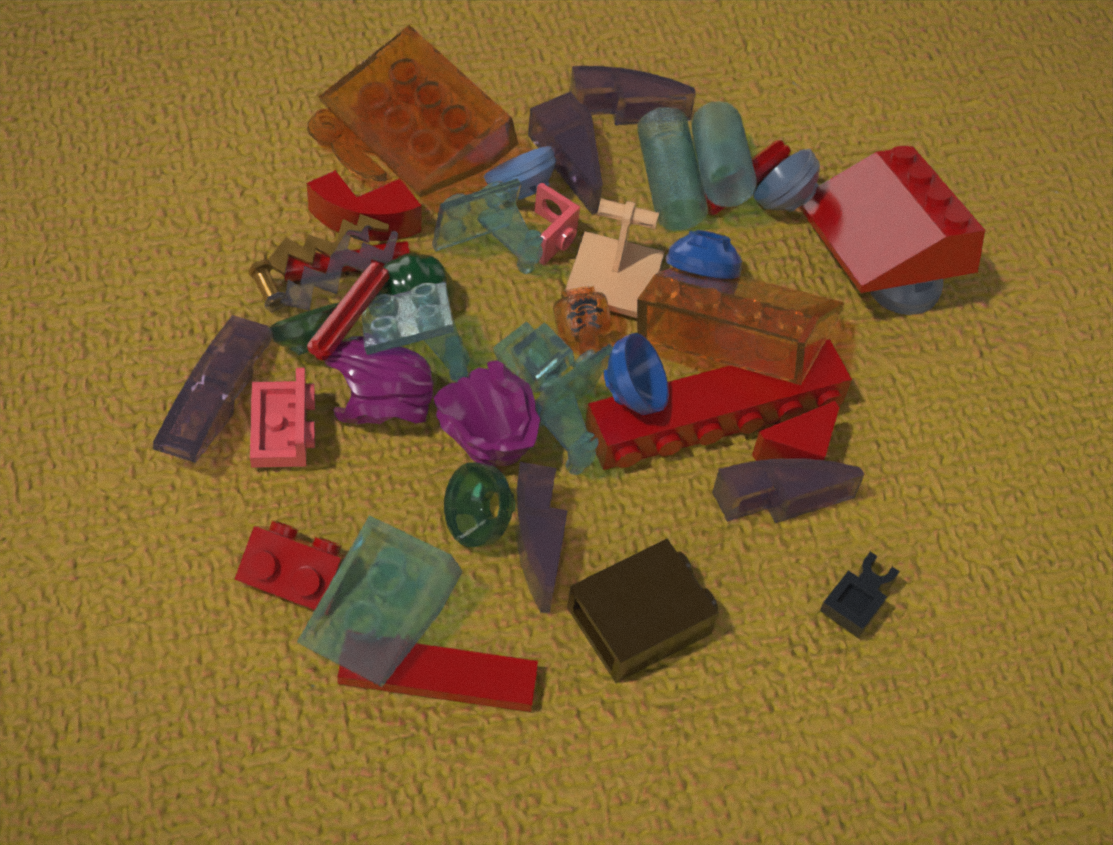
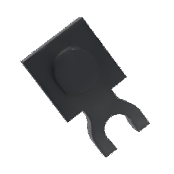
[820,552,900,637]

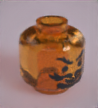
[553,285,612,350]

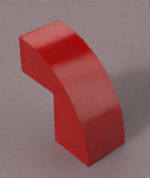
[307,170,422,241]

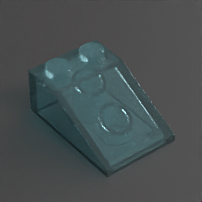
[297,515,463,687]

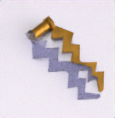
[248,214,398,312]

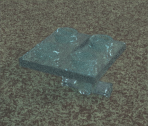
[432,178,543,274]
[362,282,470,382]
[535,343,613,475]

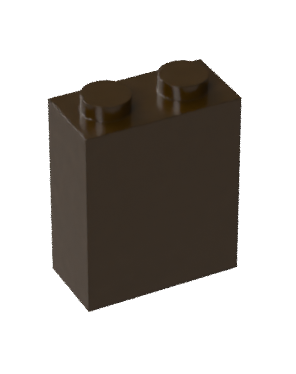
[567,539,719,683]

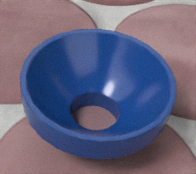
[666,230,742,279]
[604,333,669,415]

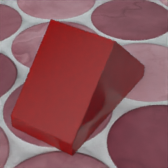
[752,401,840,481]

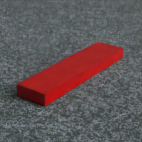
[337,633,538,712]

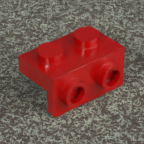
[234,520,351,613]

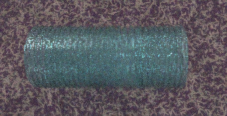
[691,101,756,207]
[637,107,708,231]

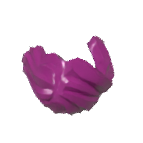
[325,336,433,425]
[434,360,540,467]

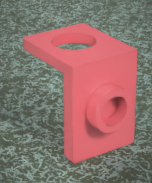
[535,182,580,265]

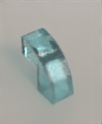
[493,321,574,393]

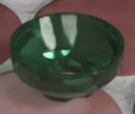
[267,302,340,356]
[444,462,515,547]

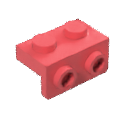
[250,367,315,468]

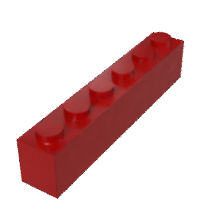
[584,339,852,470]

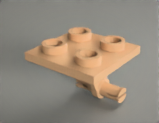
[563,198,665,320]

